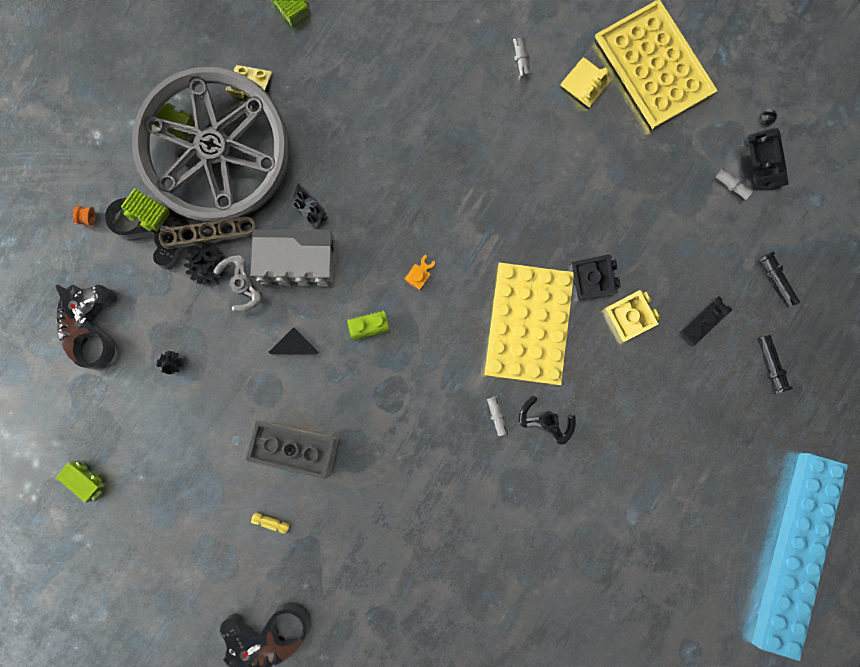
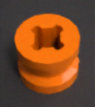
[73,205,96,226]

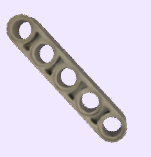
[159,217,255,249]

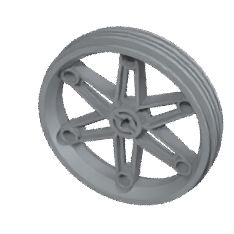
[132,67,289,222]

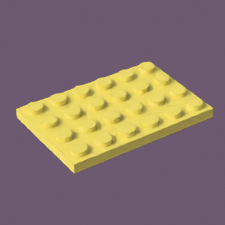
[595,0,717,129]
[484,263,574,385]

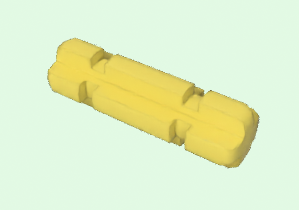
[251,513,290,534]

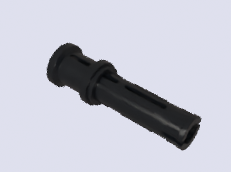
[758,251,801,308]
[758,335,793,394]

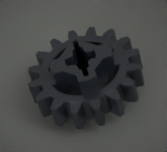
[184,243,226,285]

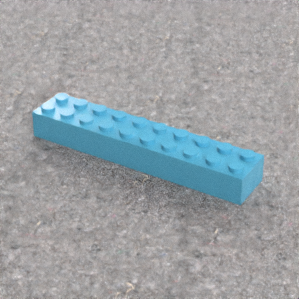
[752,453,848,661]

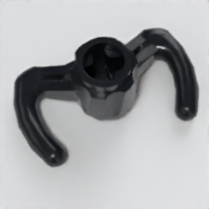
[518,396,576,445]

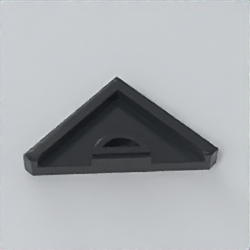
[269,327,319,355]

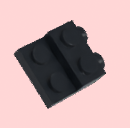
[572,254,621,300]

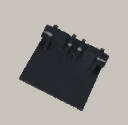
[292,182,328,229]

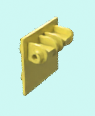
[560,57,612,107]
[225,65,272,100]

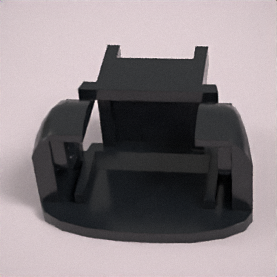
[747,127,789,189]

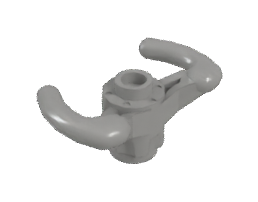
[214,255,263,312]

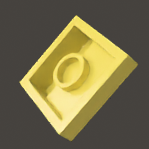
[606,290,661,342]

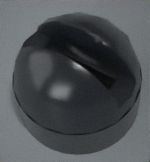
[760,109,777,126]

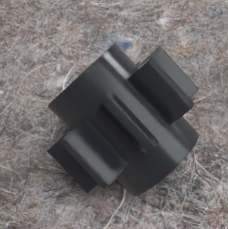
[157,351,182,375]

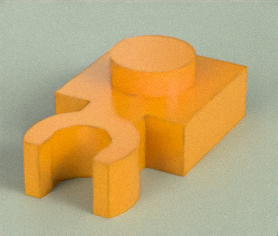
[404,255,435,290]

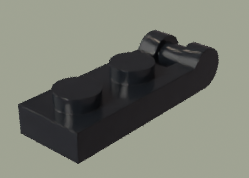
[679,296,733,346]

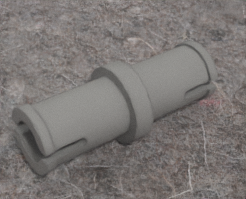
[513,37,532,78]
[715,168,754,200]
[487,396,510,436]

